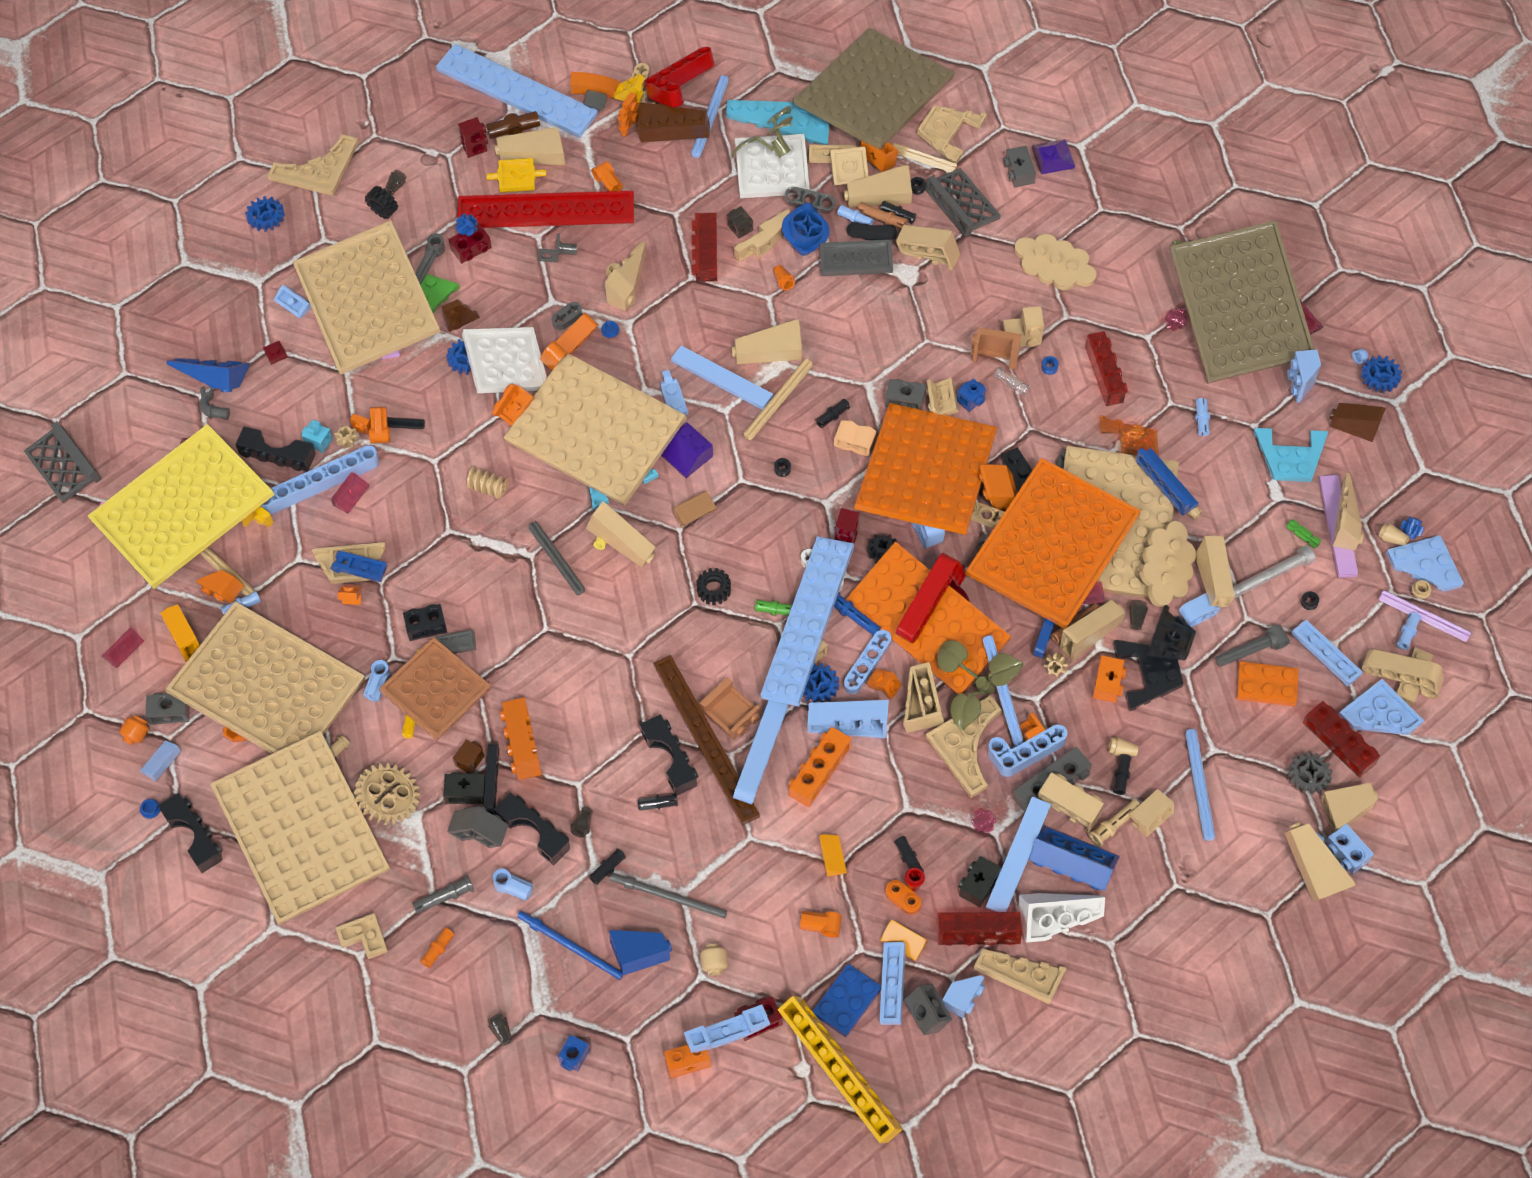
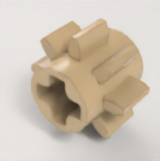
[334,425,359,449]
[1044,651,1070,677]

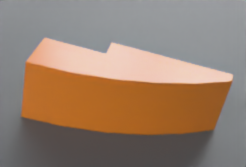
[570,72,622,98]

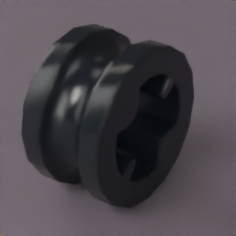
[911,177,926,195]
[774,458,791,477]
[1301,591,1319,610]

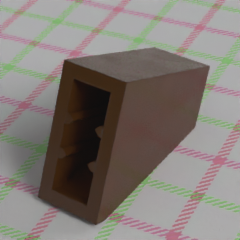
[1329,403,1386,442]

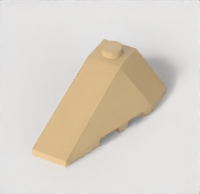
[605,241,646,312]
[1333,473,1364,551]

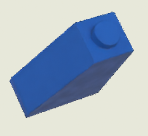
[609,930,672,975]

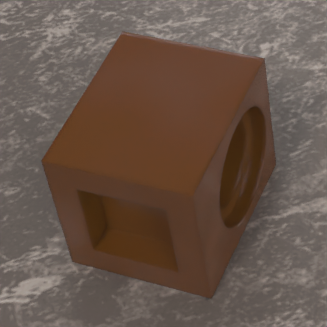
[453,739,485,774]

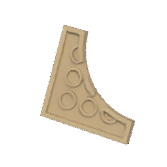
[267,134,359,196]
[925,695,1002,798]

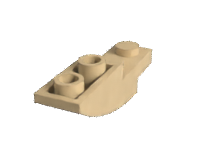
[734,209,790,262]

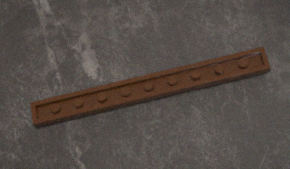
[653,655,760,826]

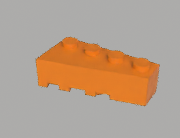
[499,697,542,780]

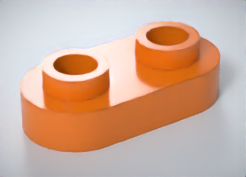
[885,880,922,915]

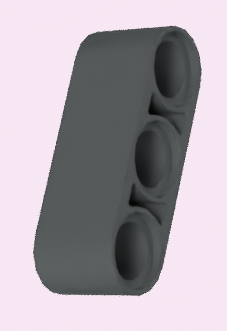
[785,186,835,214]

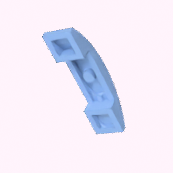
[683,1005,770,1053]

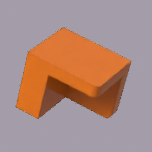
[1019,712,1045,742]

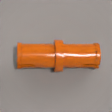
[420,927,455,968]

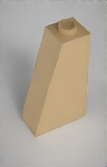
[494,127,565,165]
[844,165,912,208]
[732,319,802,364]
[586,501,656,567]
[1196,536,1235,608]
[1059,600,1125,662]
[1285,822,1356,901]

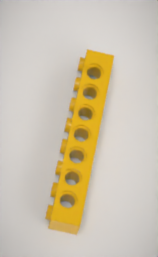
[777,996,903,1143]

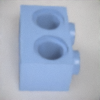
[1325,824,1374,875]

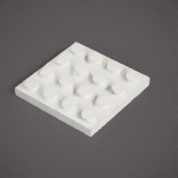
[735,134,810,198]
[462,327,547,393]

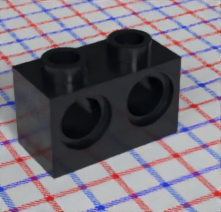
[403,604,447,641]

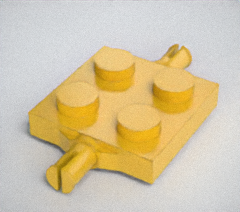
[486,158,547,193]

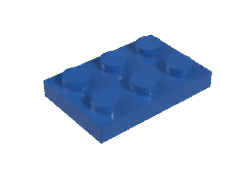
[813,964,881,1037]

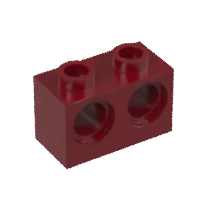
[458,117,489,158]
[449,223,492,264]
[834,508,860,544]
[734,996,783,1041]

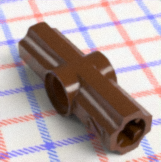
[486,111,540,139]

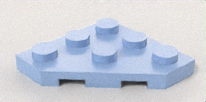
[1386,535,1464,592]
[1338,679,1424,735]

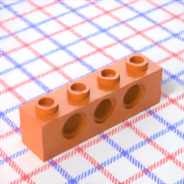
[788,726,852,807]

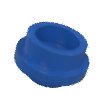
[601,321,620,338]
[140,799,160,819]

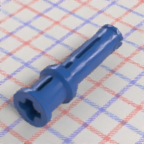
[834,592,881,636]

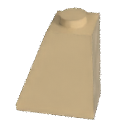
[1321,783,1378,834]

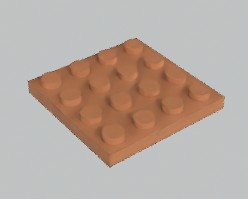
[379,637,491,741]

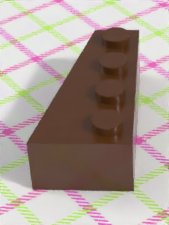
[637,102,710,142]

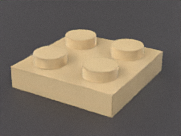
[830,147,868,186]

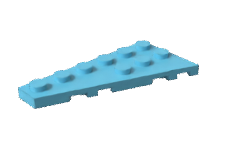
[726,100,829,145]

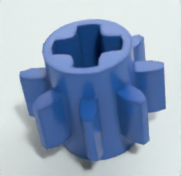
[456,213,478,237]
[1400,516,1424,539]

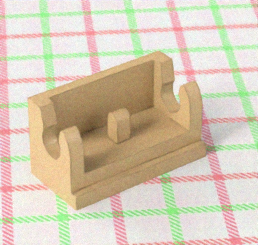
[1130,789,1174,837]

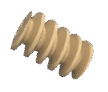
[467,466,509,499]

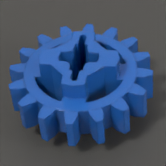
[245,196,285,232]
[446,339,471,375]
[1361,355,1402,393]
[802,663,839,703]

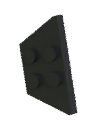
[1146,605,1196,660]

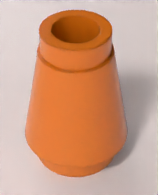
[773,265,795,291]

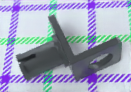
[537,233,577,263]

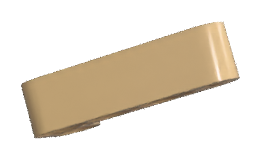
[1362,649,1444,699]

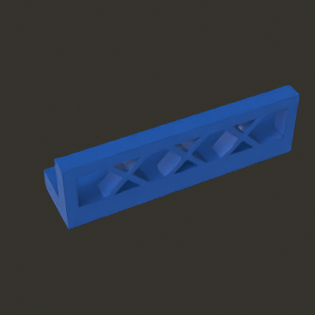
[1135,448,1198,516]

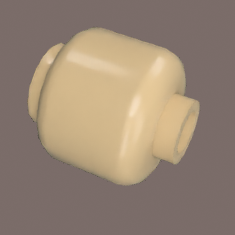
[700,944,728,976]

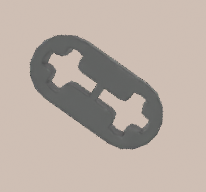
[552,302,582,330]

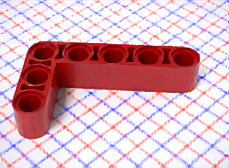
[644,47,715,107]
[895,553,966,643]

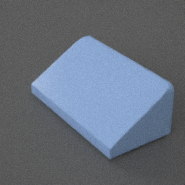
[274,285,312,319]
[140,740,181,782]

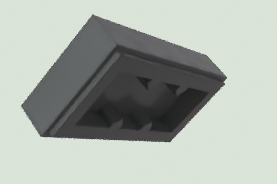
[436,630,476,654]

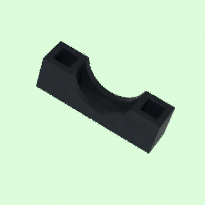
[235,426,316,472]
[639,714,699,796]
[494,792,570,866]
[158,793,223,873]

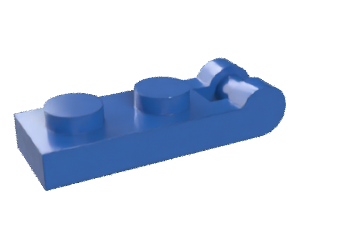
[330,551,388,582]

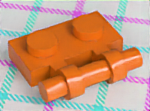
[618,92,639,137]

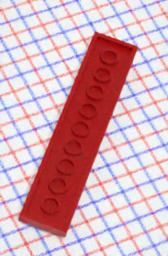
[457,190,634,228]

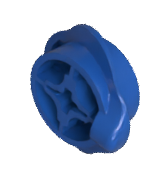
[782,203,830,256]

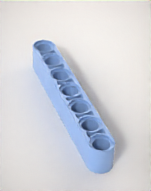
[261,446,379,515]
[733,700,789,804]

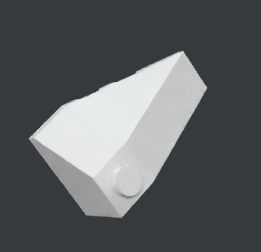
[1018,893,1105,943]

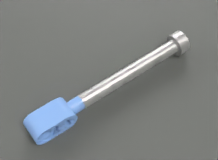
[1179,545,1316,627]

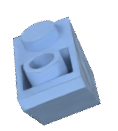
[942,975,985,1018]

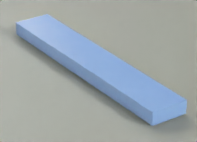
[671,346,773,410]
[986,797,1051,916]

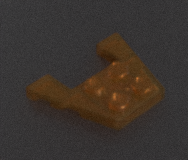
[1099,415,1159,457]

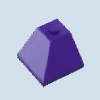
[1032,139,1075,174]

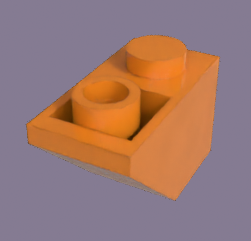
[196,570,244,604]

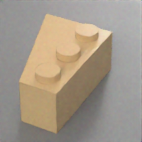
[896,225,960,270]
[903,662,944,733]
[1038,772,1104,833]

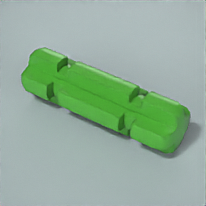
[1287,519,1321,549]

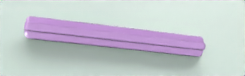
[1379,590,1471,642]

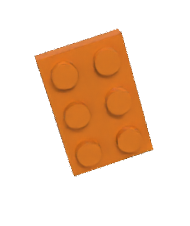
[1236,661,1299,707]

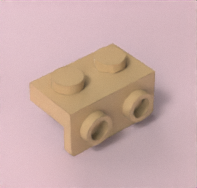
[926,378,959,416]

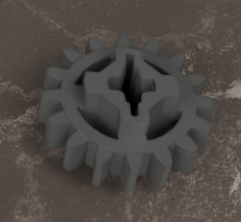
[1287,752,1333,795]

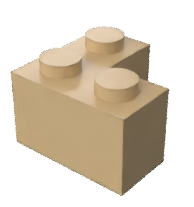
[1002,306,1044,347]

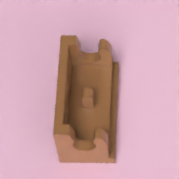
[673,491,717,528]

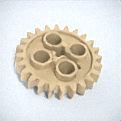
[354,763,420,825]

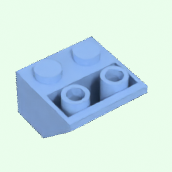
[1287,350,1321,403]

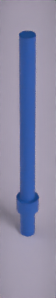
[517,911,624,980]

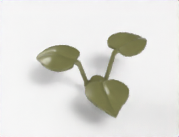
[731,106,793,159]
[937,640,1024,731]

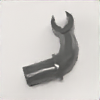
[199,386,230,420]

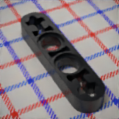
[483,743,499,815]

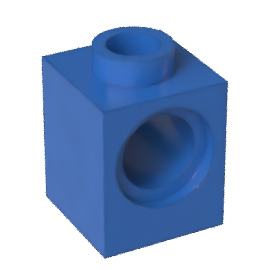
[558,1035,590,1072]

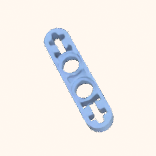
[844,630,891,694]

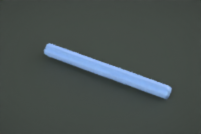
[691,75,729,158]
[983,635,1024,748]
[1185,729,1215,841]

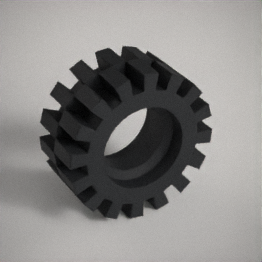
[365,186,398,219]
[696,568,731,605]

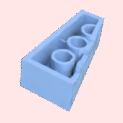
[807,700,889,738]

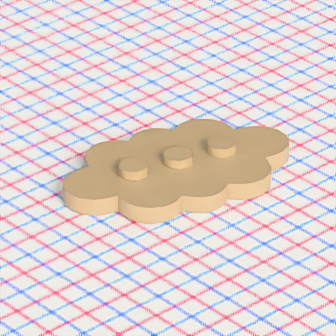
[1014,234,1097,291]
[1139,521,1196,607]

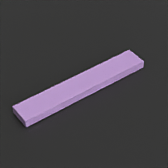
[1319,475,1358,578]

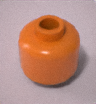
[119,715,149,745]

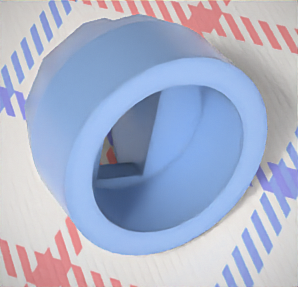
[1352,349,1369,365]

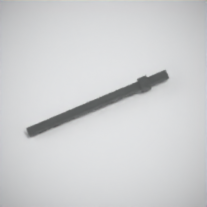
[610,873,727,919]

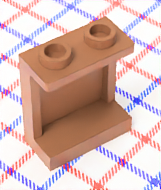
[970,327,1022,370]
[700,677,761,740]

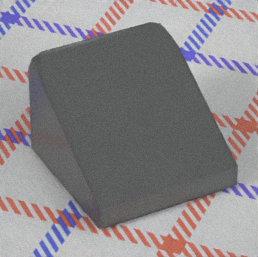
[584,90,607,112]

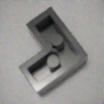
[447,806,509,848]

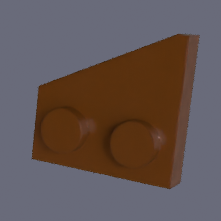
[442,299,480,332]

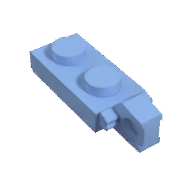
[660,370,688,415]

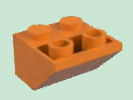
[979,464,1017,511]

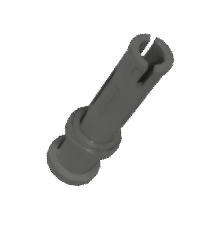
[412,875,474,914]

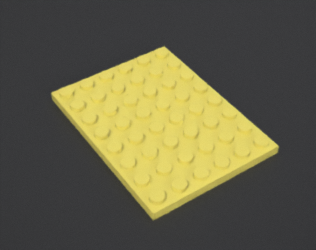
[88,424,274,589]

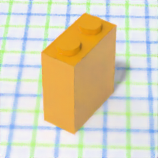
[160,604,200,662]

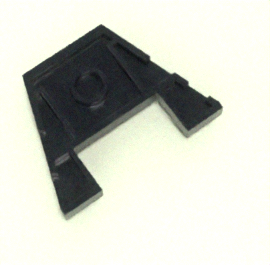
[1113,640,1184,711]

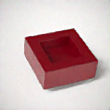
[263,341,288,365]

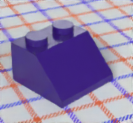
[661,422,713,478]

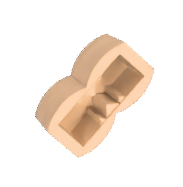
[834,420,877,456]

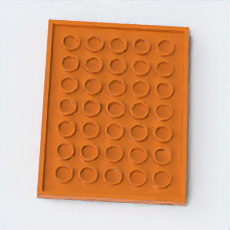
[855,403,997,535]
[965,458,1141,629]

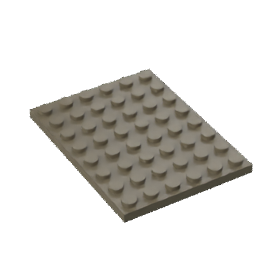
[793,28,954,150]
[1169,220,1315,384]

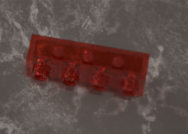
[692,213,718,282]
[1085,331,1128,406]
[1303,701,1380,778]
[936,912,1022,946]

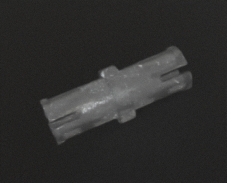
[993,367,1030,396]

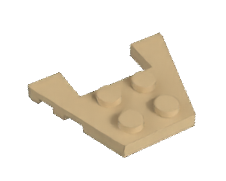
[917,106,987,164]

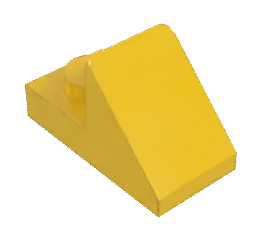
[613,74,645,103]
[242,506,274,528]

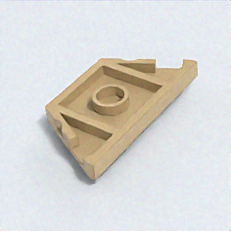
[312,542,386,584]

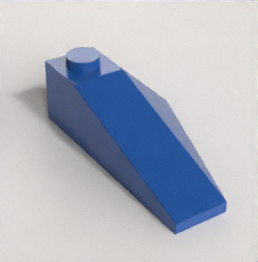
[167,358,249,392]

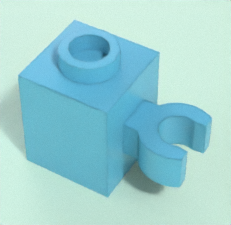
[301,419,333,453]

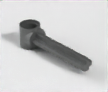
[415,233,445,285]
[1215,624,1290,667]

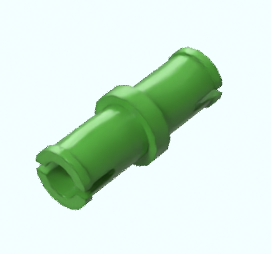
[755,599,792,616]

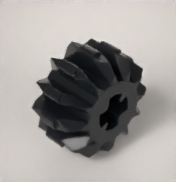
[867,532,897,564]

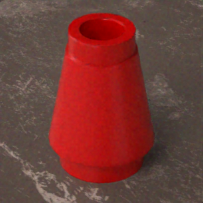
[905,868,925,892]

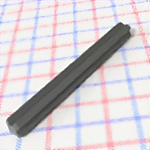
[529,521,585,595]

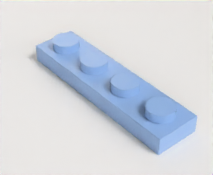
[1292,620,1363,687]
[880,942,906,1025]

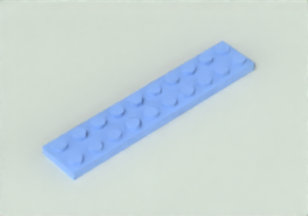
[436,44,598,138]
[761,536,854,706]

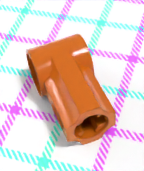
[591,161,623,191]
[369,407,390,444]
[800,911,842,938]

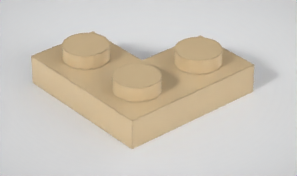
[335,913,388,959]

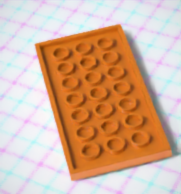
[846,542,1012,694]

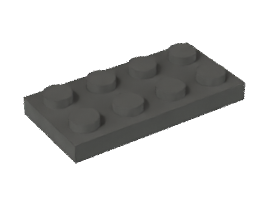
[820,239,893,276]

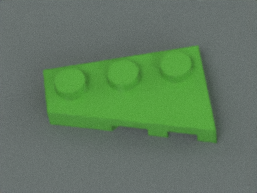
[420,274,460,313]

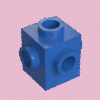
[957,378,986,412]

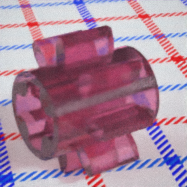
[1165,308,1187,331]
[971,808,996,834]

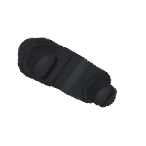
[846,222,898,240]

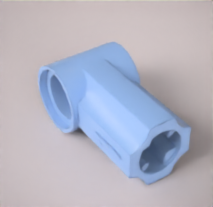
[363,660,392,702]
[493,869,534,901]

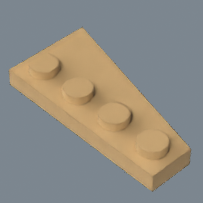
[974,949,1066,1004]

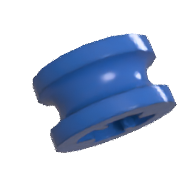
[1041,356,1059,375]

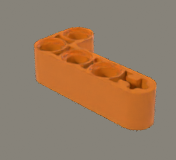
[540,312,599,370]

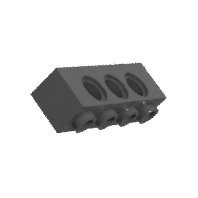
[1013,747,1092,812]

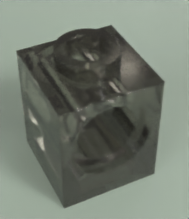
[727,206,753,239]

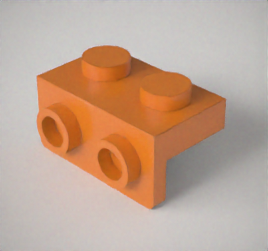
[492,383,535,426]

